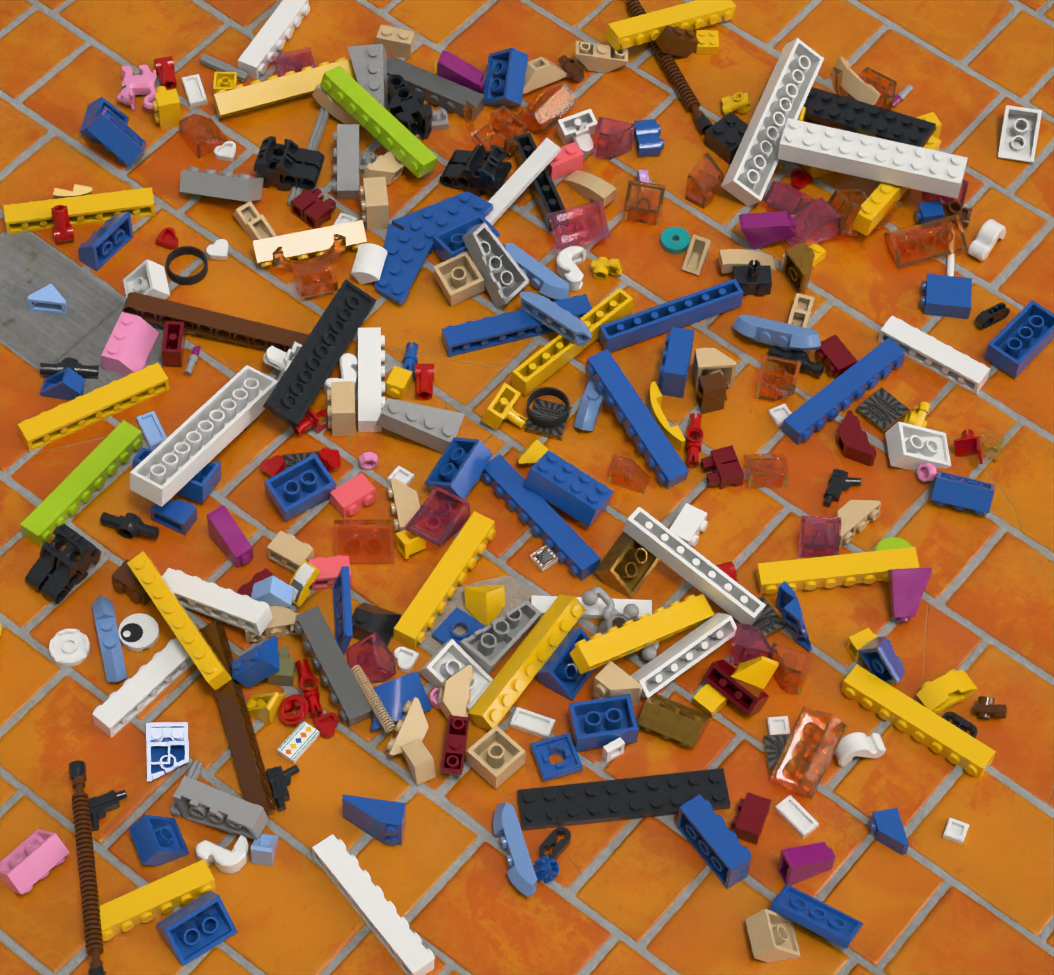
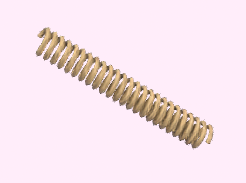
[351,665,396,733]

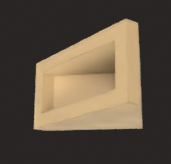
[682,234,711,275]
[401,738,436,785]

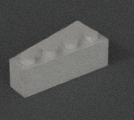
[347,44,388,111]
[333,124,360,199]
[179,166,264,202]
[462,222,530,307]
[376,398,465,453]
[459,600,542,675]
[173,776,269,840]

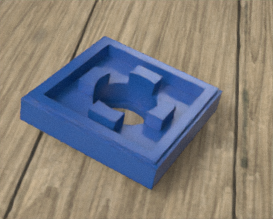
[432,607,486,645]
[530,733,583,782]

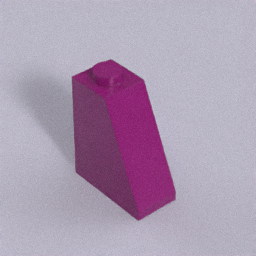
[437,50,486,93]
[739,211,797,250]
[207,505,253,568]
[888,567,932,622]
[777,842,835,886]

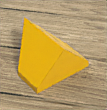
[517,436,550,464]
[464,584,505,626]
[730,656,779,689]
[247,692,289,725]

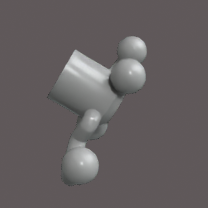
[582,586,659,661]

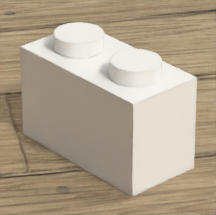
[669,503,708,547]

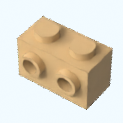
[267,530,314,573]

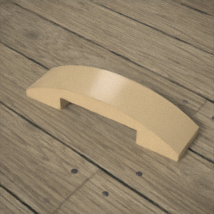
[832,56,881,105]

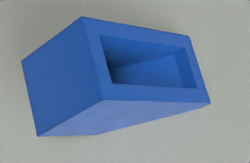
[39,367,86,401]
[150,499,198,536]
[869,808,909,855]

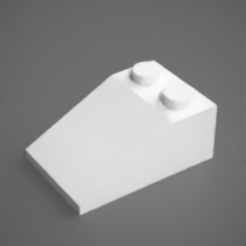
[998,105,1042,163]
[885,421,951,470]
[418,639,493,711]

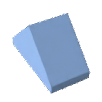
[28,284,67,315]
[251,575,294,607]
[251,833,279,866]

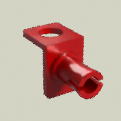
[292,408,328,436]
[954,429,983,464]

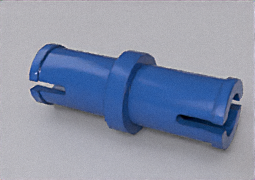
[402,342,419,378]

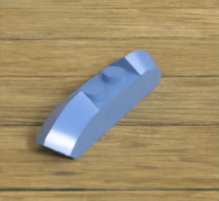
[503,243,569,300]
[520,292,592,346]
[732,314,821,351]
[574,377,605,431]
[92,595,127,682]
[493,802,537,897]

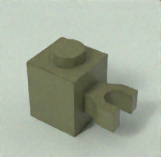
[268,646,296,687]

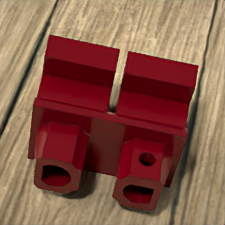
[291,188,336,229]
[700,445,744,490]

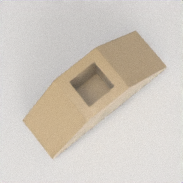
[575,41,628,73]
[523,57,567,94]
[362,151,405,185]
[387,478,420,532]
[835,500,881,547]
[245,606,298,642]
[437,665,474,719]
[385,697,429,757]

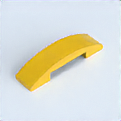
[649,381,686,452]

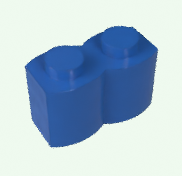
[633,119,664,157]

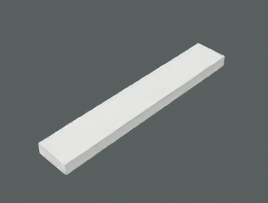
[484,138,561,225]
[531,595,652,620]

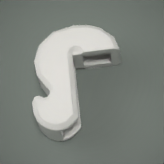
[968,219,1006,261]
[556,246,586,291]
[323,353,358,394]
[833,732,886,767]
[196,835,249,874]

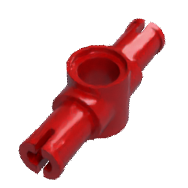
[685,413,704,467]
[295,659,323,717]

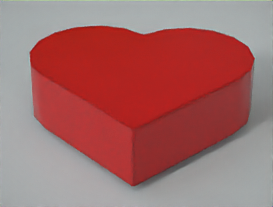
[791,168,813,190]
[155,227,179,250]
[317,448,341,472]
[260,455,286,477]
[313,712,339,739]

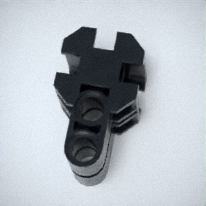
[388,74,432,140]
[254,136,325,191]
[439,144,512,197]
[25,524,102,604]

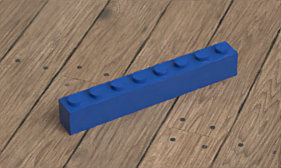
[598,279,744,352]
[442,294,592,357]
[782,338,905,445]
[585,349,689,489]
[481,454,601,581]

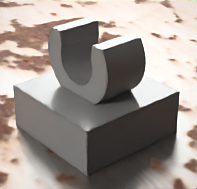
[432,109,449,130]
[359,153,378,174]

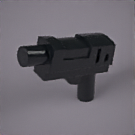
[823,469,861,507]
[266,765,300,811]
[89,789,127,831]

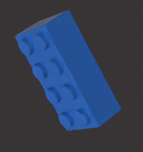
[985,300,1054,378]
[523,450,614,527]
[677,794,752,889]

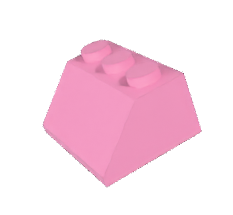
[101,312,159,375]
[0,829,70,895]

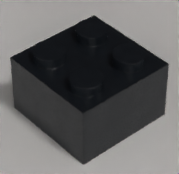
[704,112,748,165]

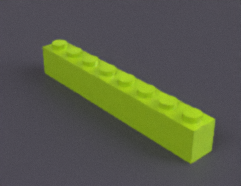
[320,66,438,178]
[20,420,143,547]

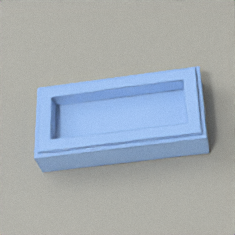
[136,411,167,449]

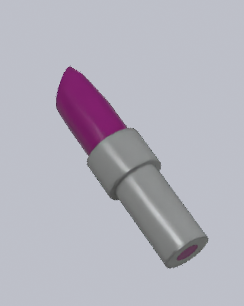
[888,84,913,107]
[184,346,201,376]

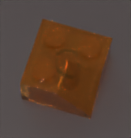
[754,354,801,402]

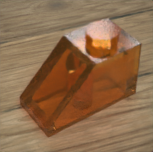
[607,454,650,494]

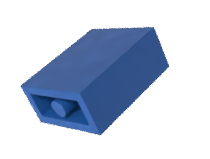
[920,274,972,319]

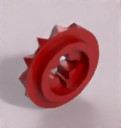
[278,694,310,726]

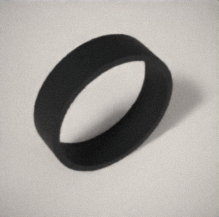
[166,246,208,285]
[527,387,570,428]

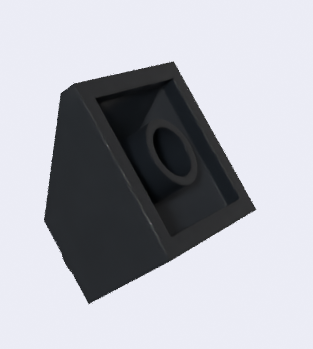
[352,602,402,649]

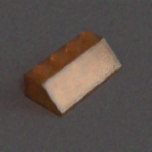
[884,214,968,269]
[768,707,847,799]

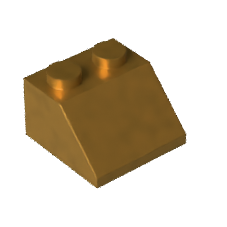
[782,242,815,295]

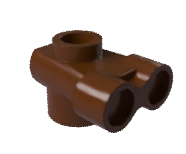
[558,55,587,82]
[943,201,972,228]
[974,696,1007,719]

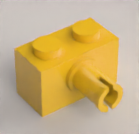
[152,86,182,130]
[481,383,528,431]

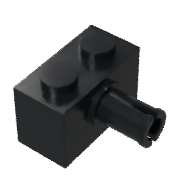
[732,260,772,295]

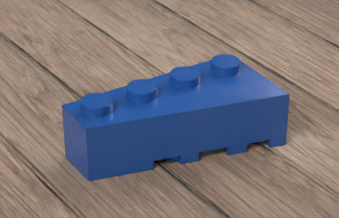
[133,448,221,504]

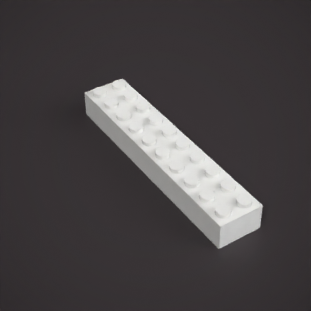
[721,38,824,207]
[778,118,968,199]
[130,365,278,506]

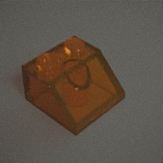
[179,114,229,158]
[685,153,724,209]
[623,180,665,226]
[744,453,789,488]
[769,642,812,696]

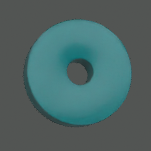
[660,227,690,254]

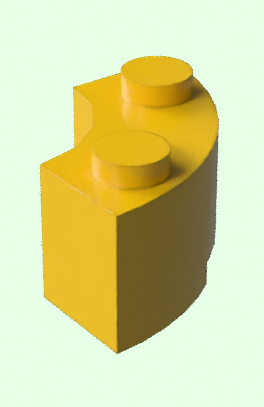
[916,669,977,714]

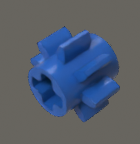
[533,855,559,883]

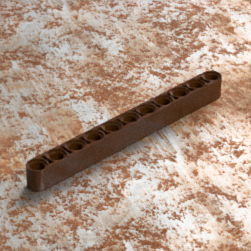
[122,292,309,353]
[200,620,276,815]

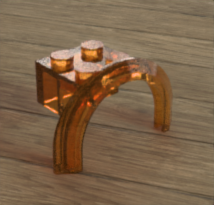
[832,67,897,110]
[464,101,529,161]
[825,189,902,237]
[272,234,346,301]

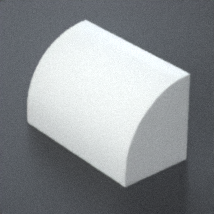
[351,243,388,285]

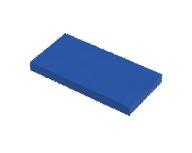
[333,566,353,655]
[770,884,863,949]

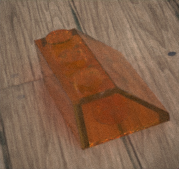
[512,83,577,135]
[334,520,394,564]

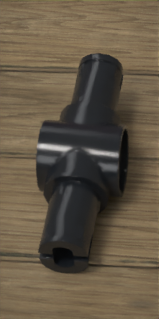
[768,345,824,377]
[40,357,99,378]
[100,512,159,540]

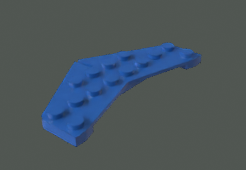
[375,192,493,306]

